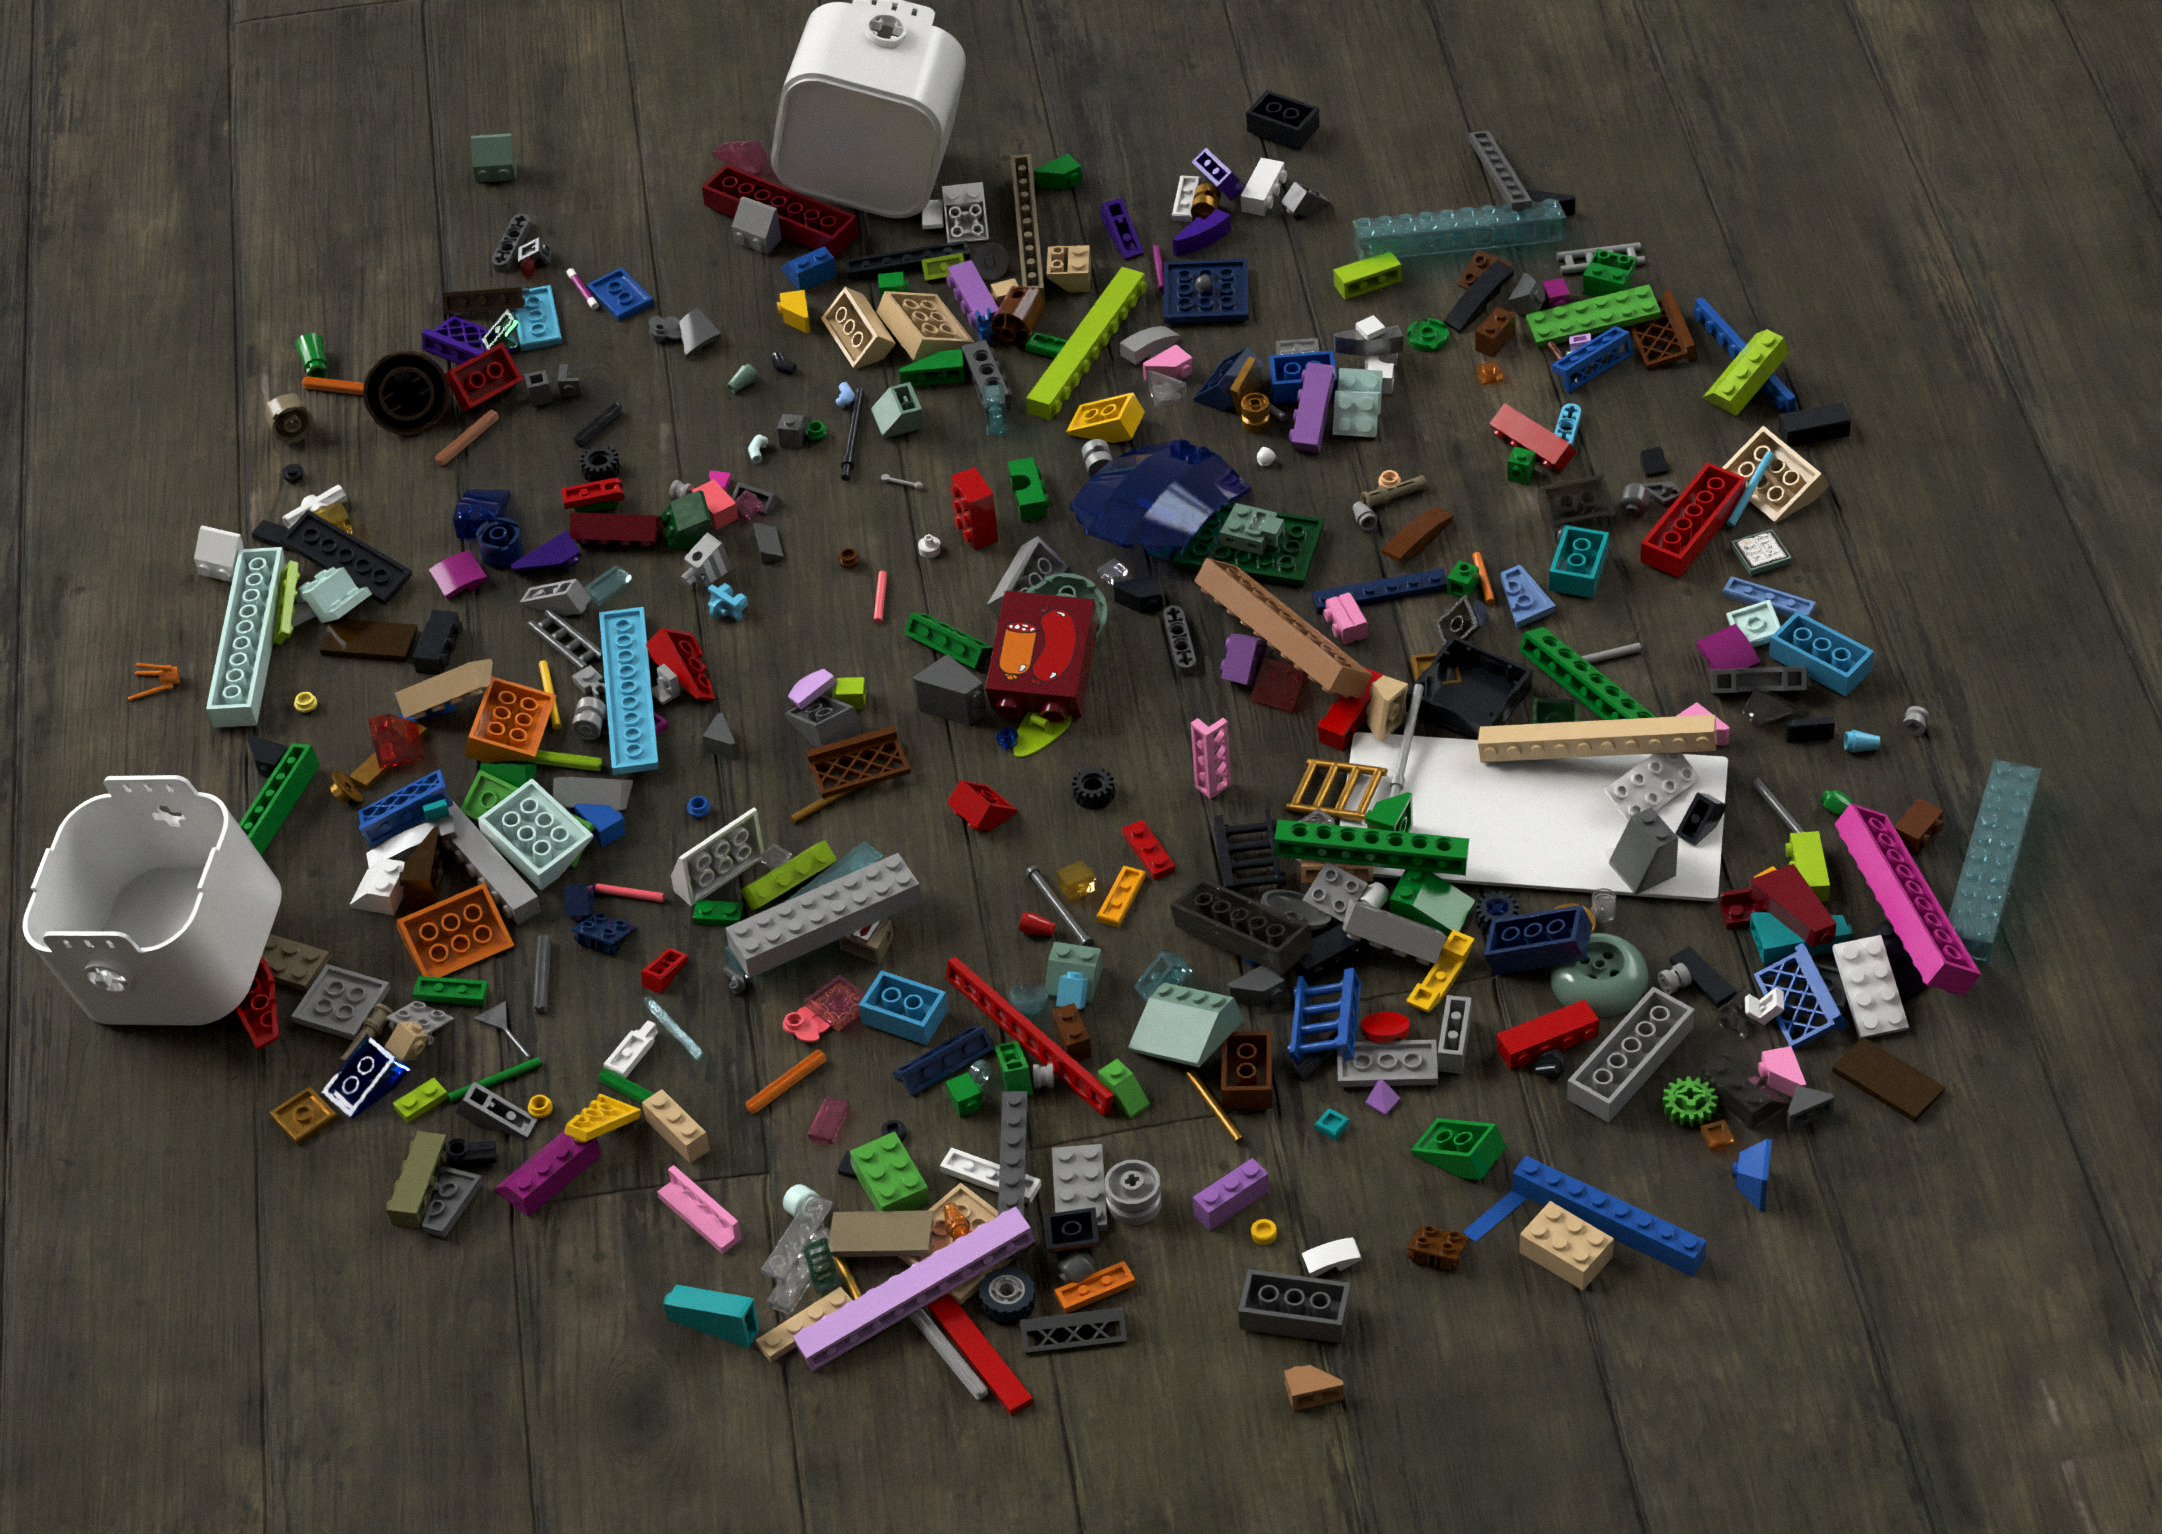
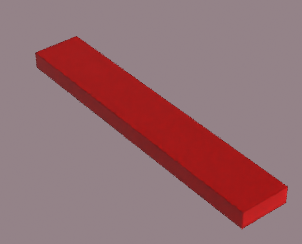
[928,1294,1033,1415]

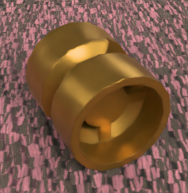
[1190,183,1221,220]
[1241,393,1270,434]

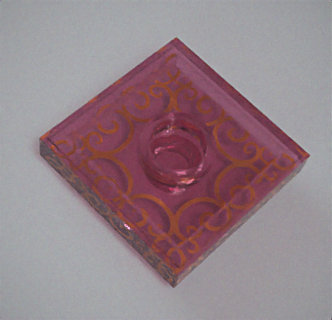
[805,975,865,1032]

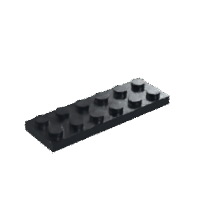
[280,510,412,605]

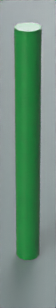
[447,1057,542,1103]

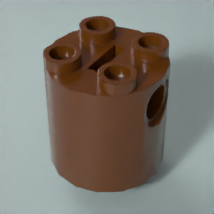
[991,286,1046,346]

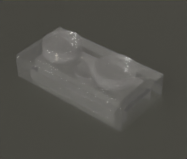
[1275,338,1319,355]

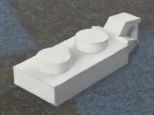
[603,1020,658,1078]

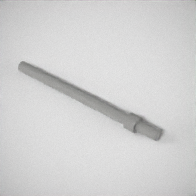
[1389,684,1424,798]

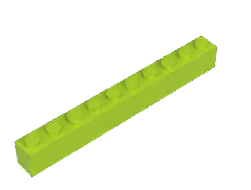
[1026,267,1147,420]

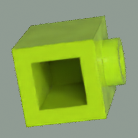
[832,677,866,710]

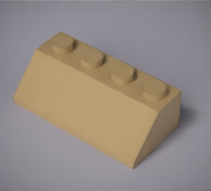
[821,287,896,369]
[395,659,493,720]

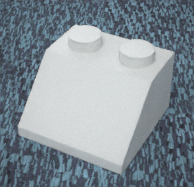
[194,526,244,582]
[350,858,405,915]

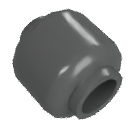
[1619,483,1651,516]
[1058,1249,1096,1285]

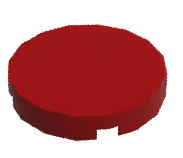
[1361,1012,1410,1043]

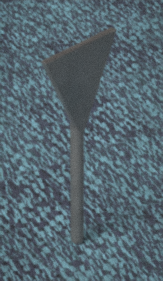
[474,1001,531,1059]

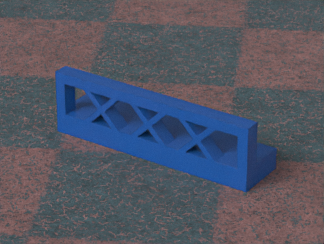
[1551,326,1633,393]

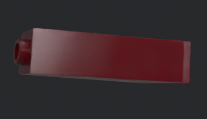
[1749,864,1836,948]

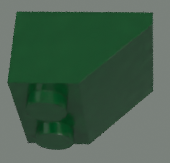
[661,490,711,551]

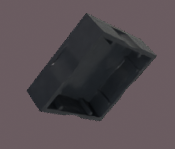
[1406,635,1533,740]

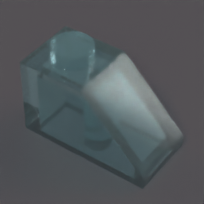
[1134,950,1192,1002]

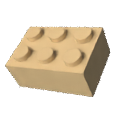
[1520,1201,1614,1290]

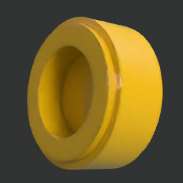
[1251,1219,1277,1245]

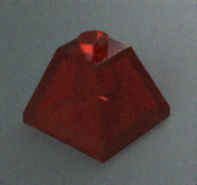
[368,713,424,769]

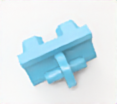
[707,583,748,621]

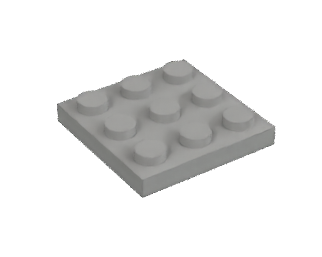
[291,964,391,1041]

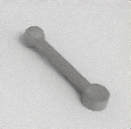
[881,474,923,490]

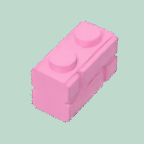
[1323,593,1368,645]

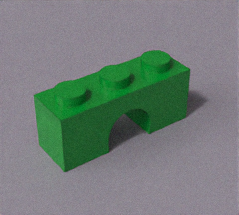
[1008,457,1050,521]

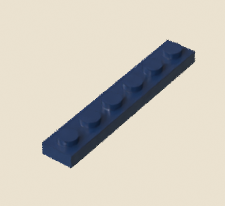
[1312,568,1447,614]

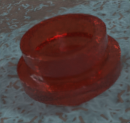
[520,256,536,277]

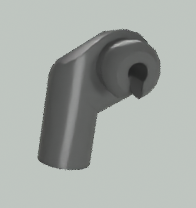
[722,964,746,993]

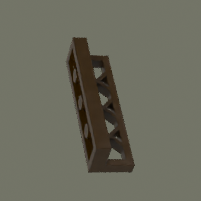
[442,286,530,314]

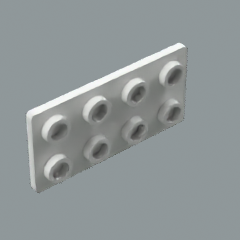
[1604,752,1700,823]

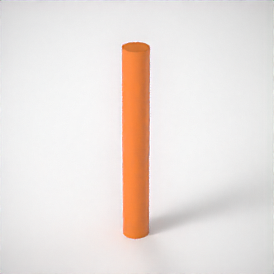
[1472,552,1495,605]

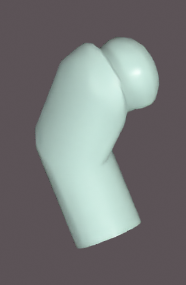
[748,435,768,464]

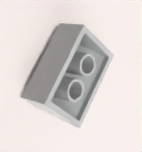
[553,777,633,812]

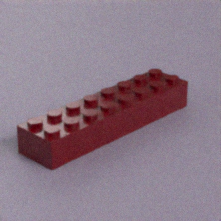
[702,164,859,258]

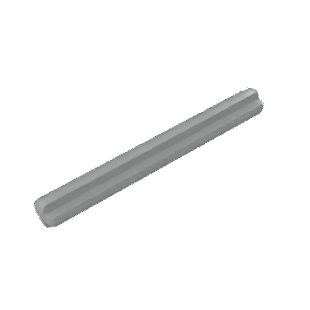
[909,1308,988,1400]

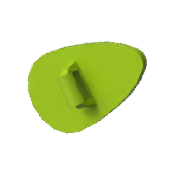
[1013,712,1072,758]

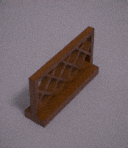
[1629,290,1698,370]
[806,726,911,799]

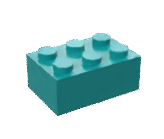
[1549,525,1609,598]

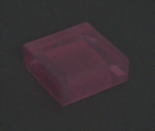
[735,490,763,520]

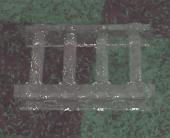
[761,1194,833,1315]

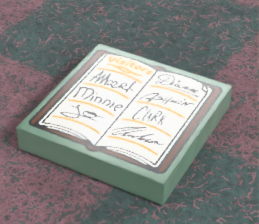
[1731,529,1792,576]

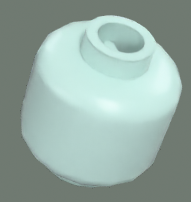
[783,1184,821,1221]

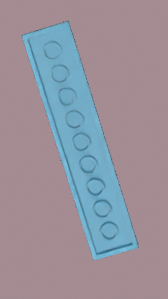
[599,607,659,775]

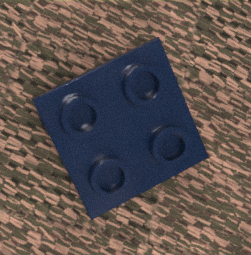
[571,913,636,955]

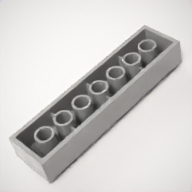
[725,853,922,978]

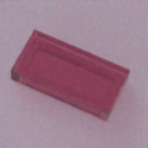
[808,1096,850,1144]

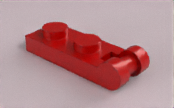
[561,478,625,509]

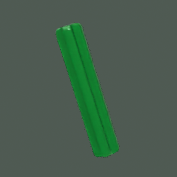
[598,1069,654,1103]

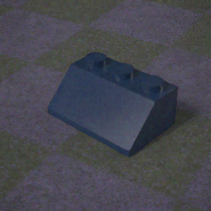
[1192,346,1264,411]

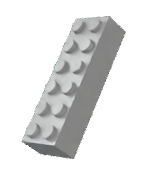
[1567,987,1695,1123]

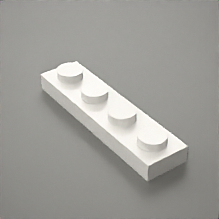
[940,1148,1041,1204]

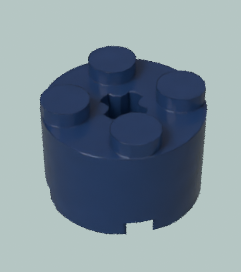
[476,517,524,569]

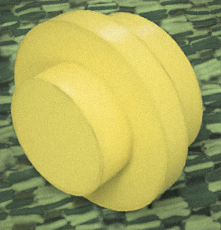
[294,692,317,713]

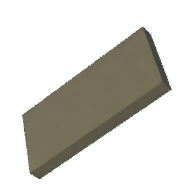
[827,1210,935,1257]

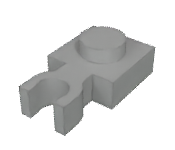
[572,665,606,700]

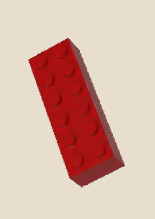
[1640,462,1747,578]

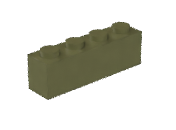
[386,1131,448,1229]

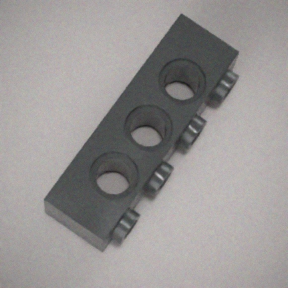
[961,340,1013,416]

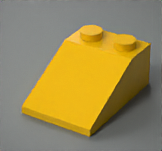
[1066,392,1145,443]

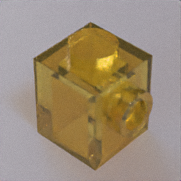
[1057,860,1096,902]

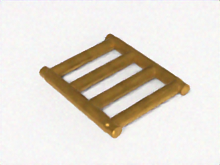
[1285,758,1388,821]

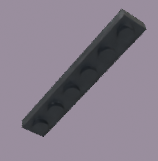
[844,240,970,279]

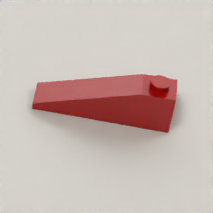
[646,627,715,702]
[235,957,280,1050]

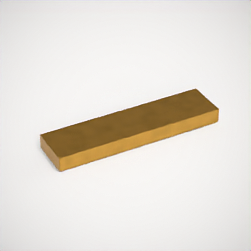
[349,720,428,790]

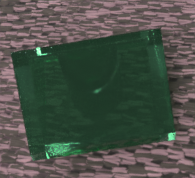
[1532,697,1580,724]

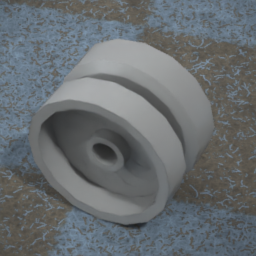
[1105,1160,1162,1225]

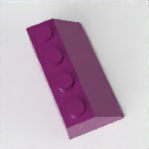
[494,1130,601,1217]

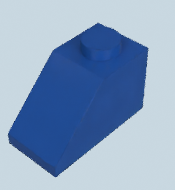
[574,804,626,848]

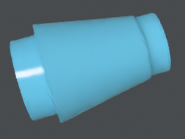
[1844,730,1880,753]

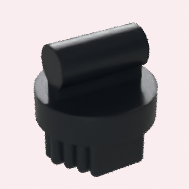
[1535,1049,1568,1080]

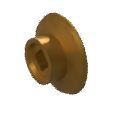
[330,770,363,803]

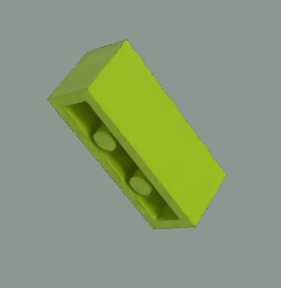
[1333,251,1402,300]
[1785,831,1830,902]

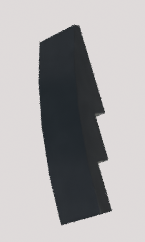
[1443,260,1514,333]

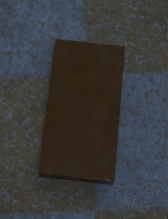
[319,619,418,662]
[1832,1037,1945,1123]

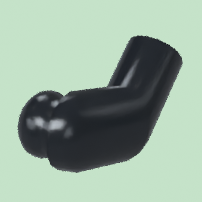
[771,351,797,374]

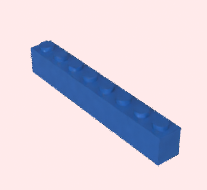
[1513,1155,1707,1277]

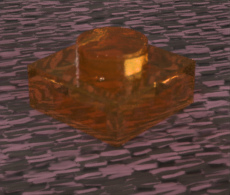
[1475,361,1503,385]
[1701,1120,1734,1151]

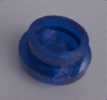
[996,728,1019,749]

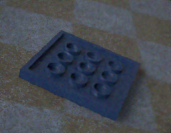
[1164,259,1249,324]

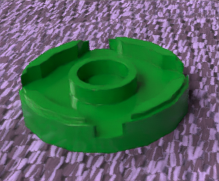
[1407,318,1449,352]

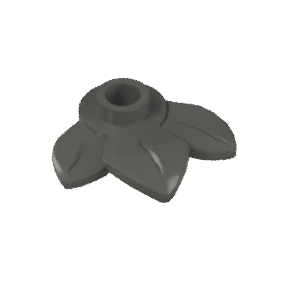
[648,315,682,342]

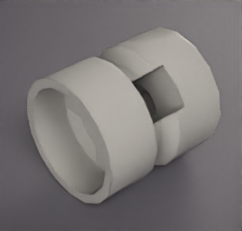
[1081,439,1116,480]
[571,697,606,740]

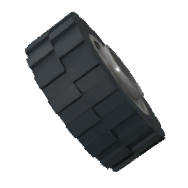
[978,1267,1035,1325]

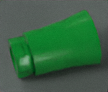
[295,333,327,378]

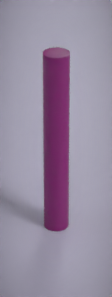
[1152,245,1164,292]

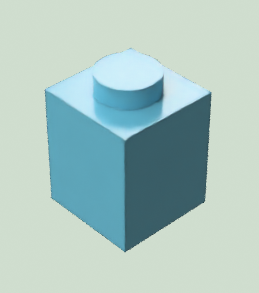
[1056,971,1089,1009]

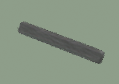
[533,934,551,1013]

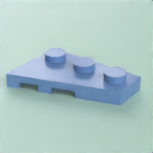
[1501,565,1556,628]

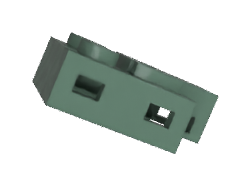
[1220,503,1284,555]

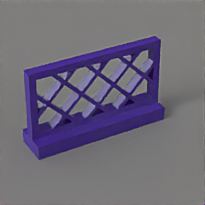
[421,316,520,365]

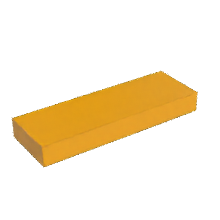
[1096,866,1146,928]

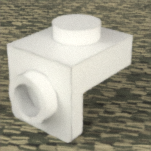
[1745,987,1784,1025]

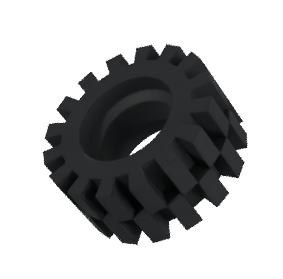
[580,445,621,483]
[1072,766,1115,810]

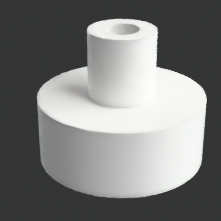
[918,534,941,558]

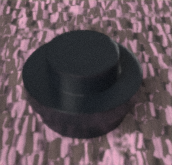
[282,464,304,483]

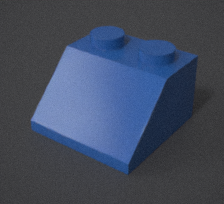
[781,247,837,291]

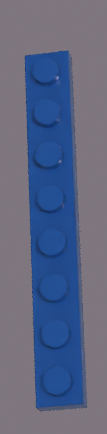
[1693,297,1796,413]

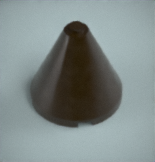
[363,350,450,435]

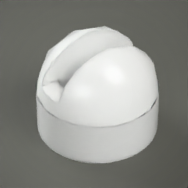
[1257,447,1276,466]

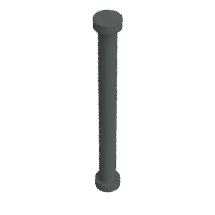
[1026,866,1094,947]

